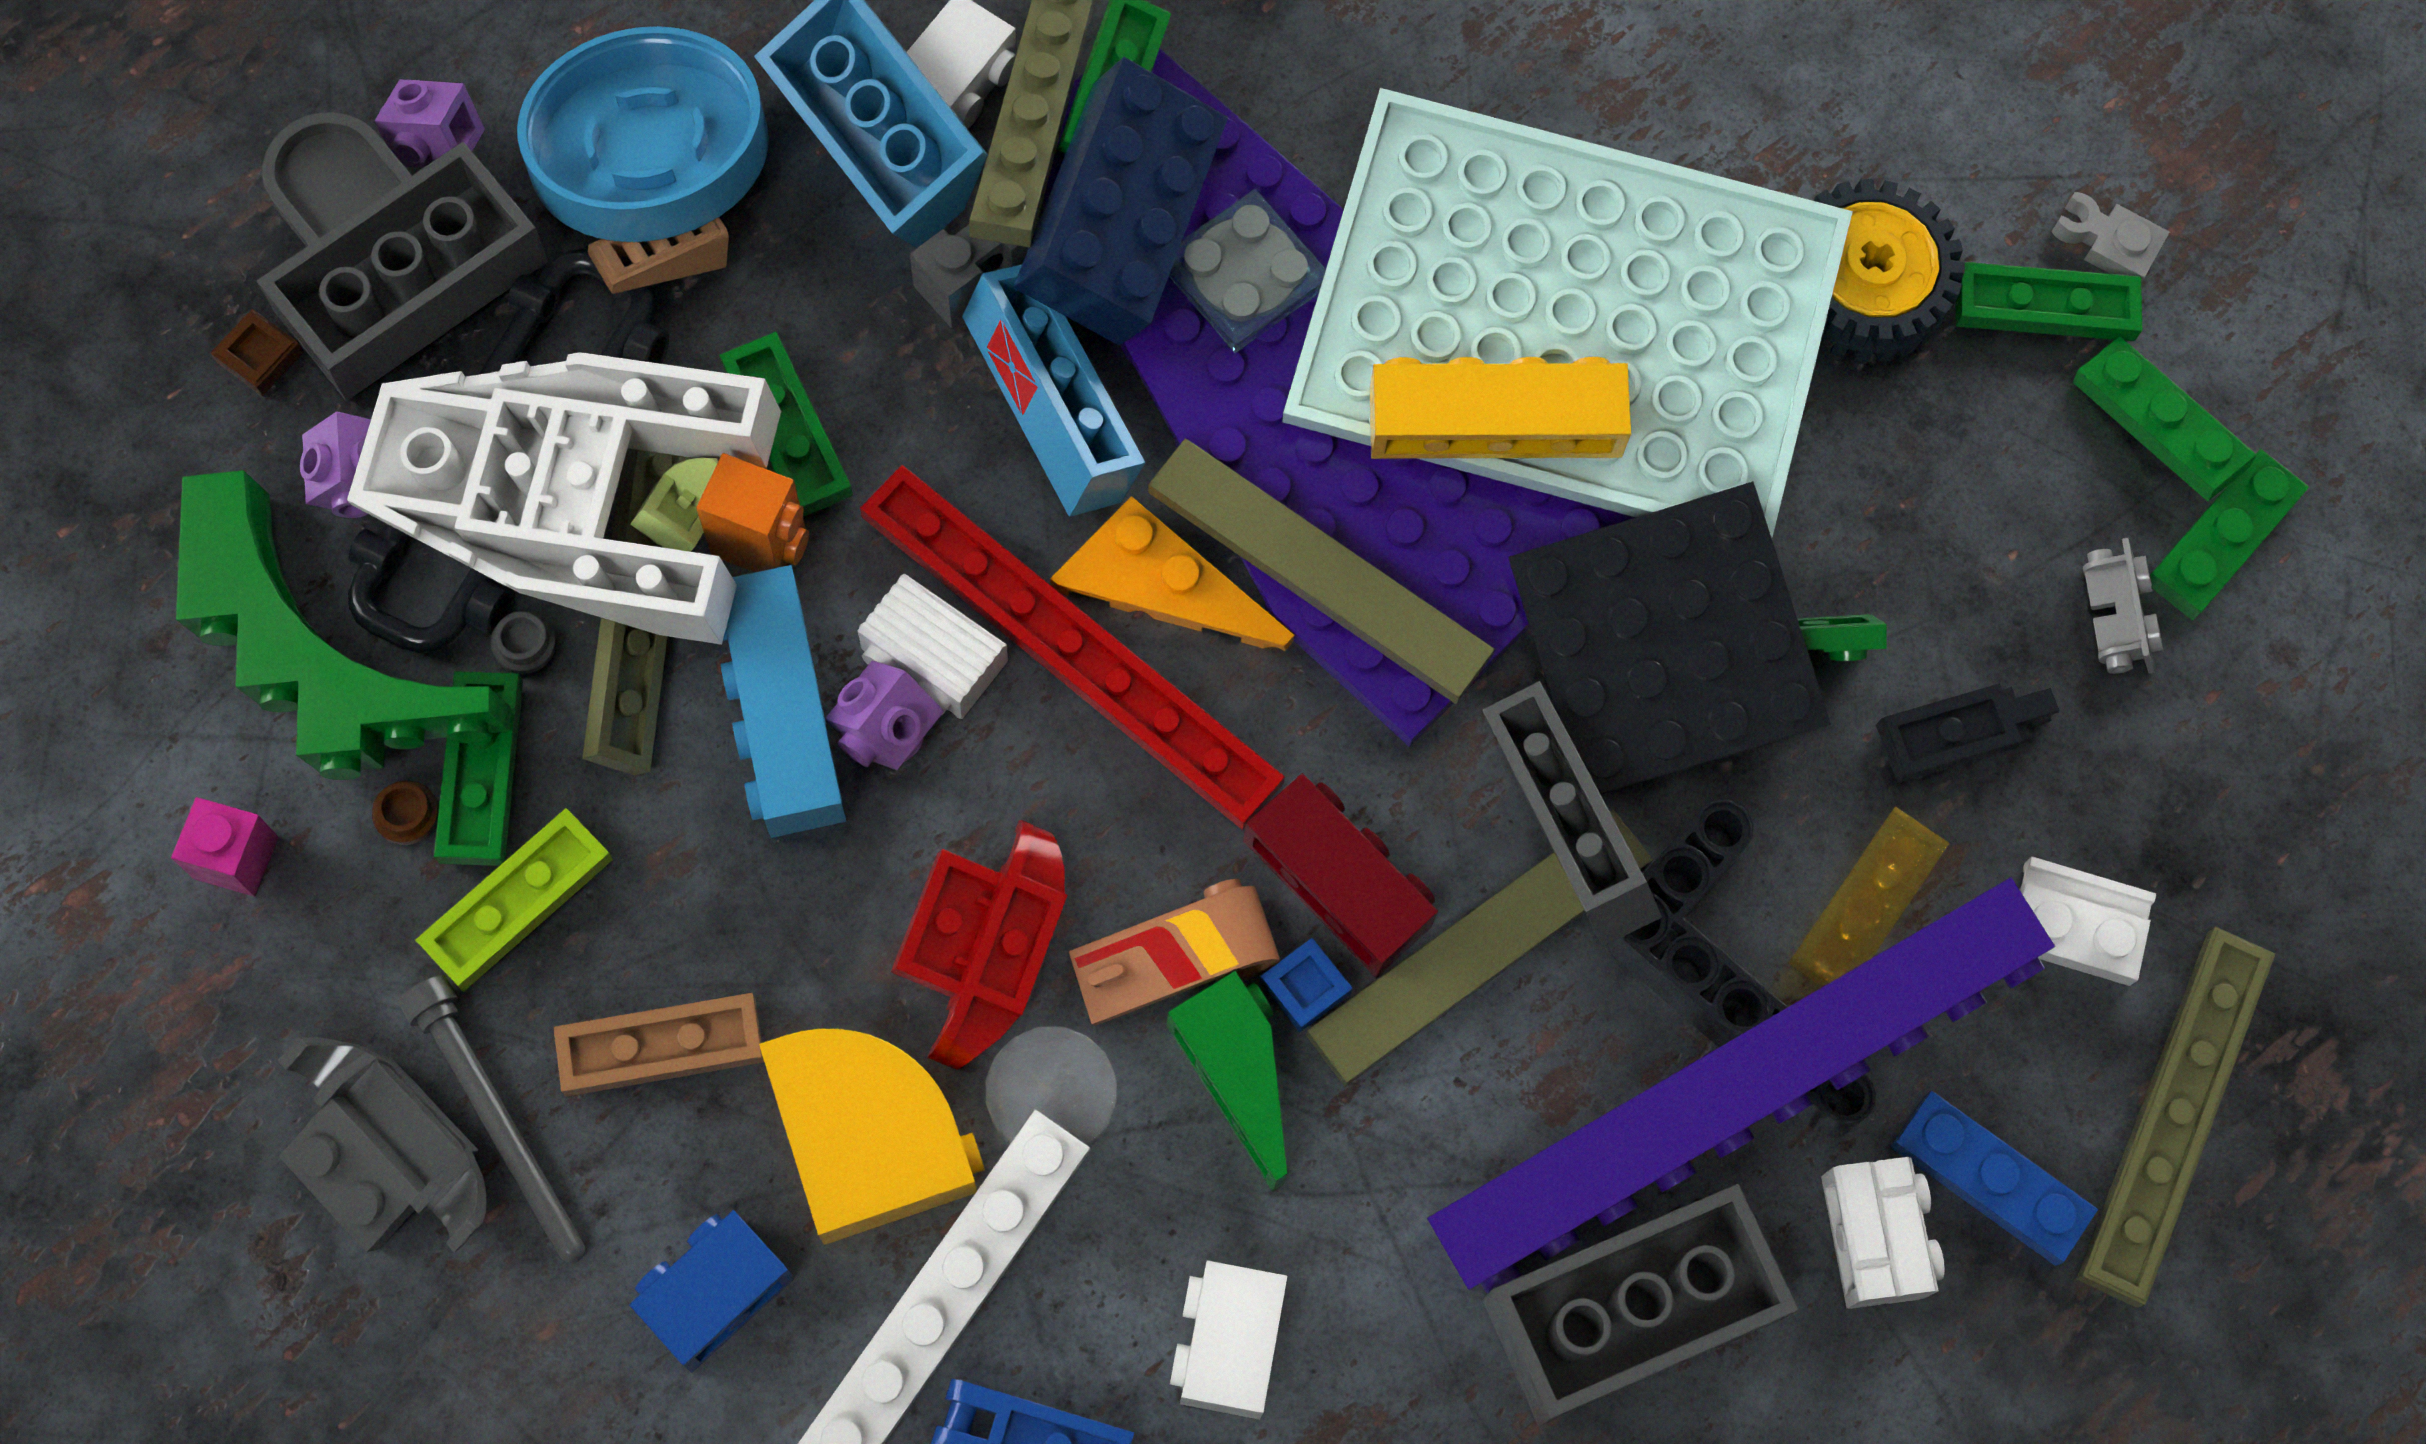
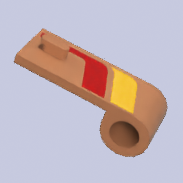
[1069,879,1280,1026]

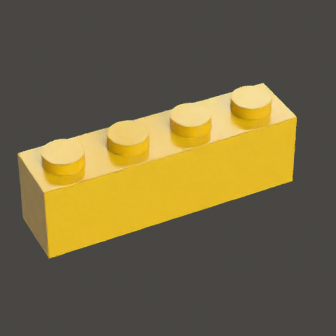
[1370,357,1631,459]

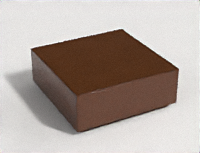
[210,309,304,396]

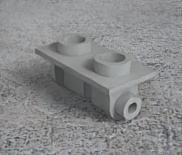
[2083,538,2163,674]

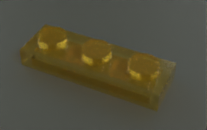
[1788,806,1949,987]

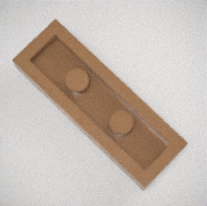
[554,993,764,1097]

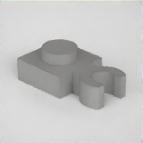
[2051,192,2170,282]

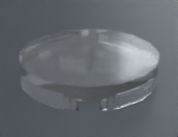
[986,1026,1117,1147]

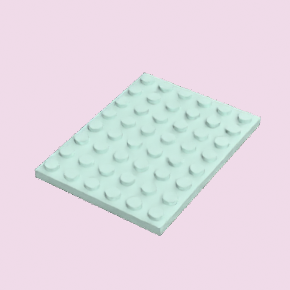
[1282,88,1853,538]

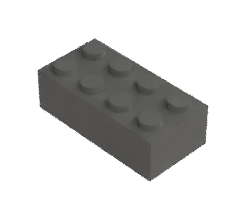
[1482,1183,1798,1427]

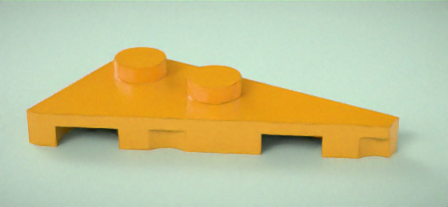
[1050,496,1294,651]

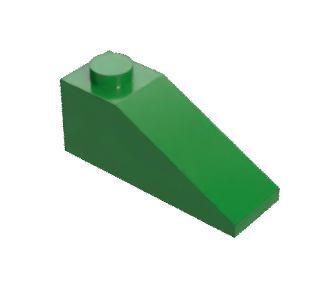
[1167,971,1287,1192]

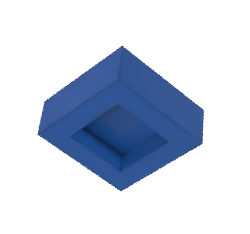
[1260,938,1353,1033]

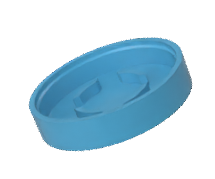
[517,26,769,242]

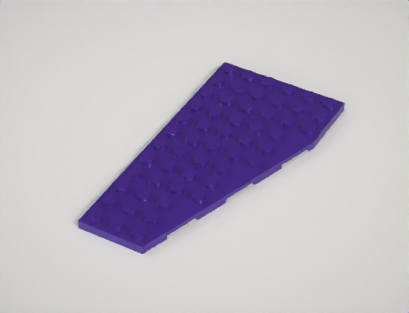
[1042,48,1636,747]

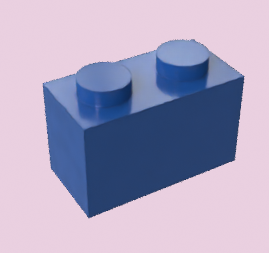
[629,1210,794,1373]

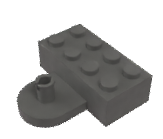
[256,112,549,401]

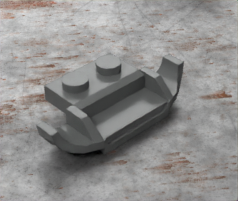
[278,1036,487,1253]

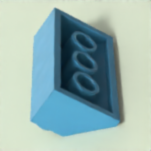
[754,0,988,248]

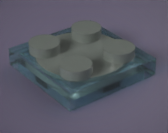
[1169,189,1326,353]

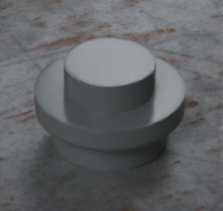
[491,611,556,674]

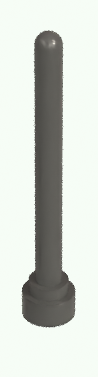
[398,975,585,1263]

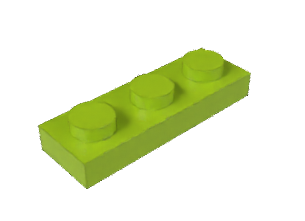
[415,808,613,992]

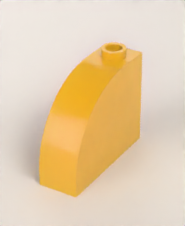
[759,1029,985,1245]

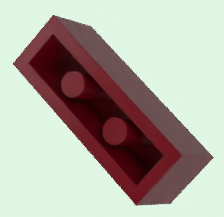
[1243,773,1438,979]

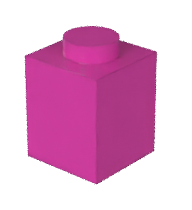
[171,797,279,897]

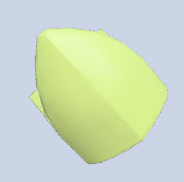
[630,457,718,552]

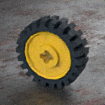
[1813,179,1965,362]

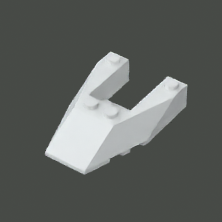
[347,352,781,645]

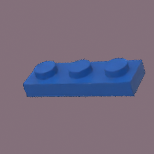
[1890,1090,2098,1266]

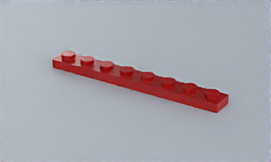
[860,465,1285,830]

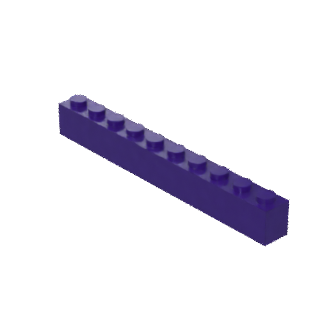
[1427,877,2056,1294]

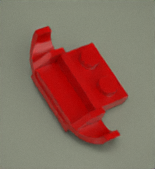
[891,820,1068,1070]

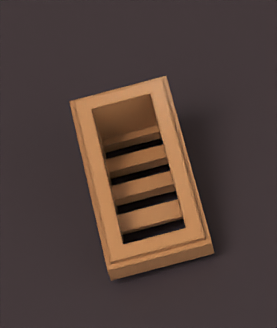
[588,217,729,294]

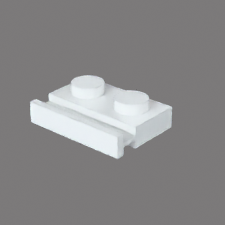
[2019,857,2156,986]

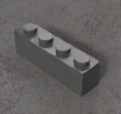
[1482,681,1662,946]

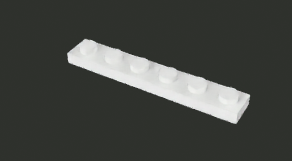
[798,1109,1091,1444]

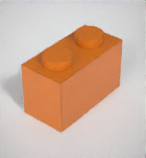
[696,453,809,572]

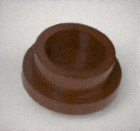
[372,780,439,845]

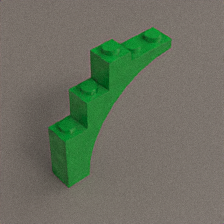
[176,470,511,780]

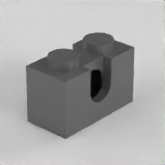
[910,207,1039,329]

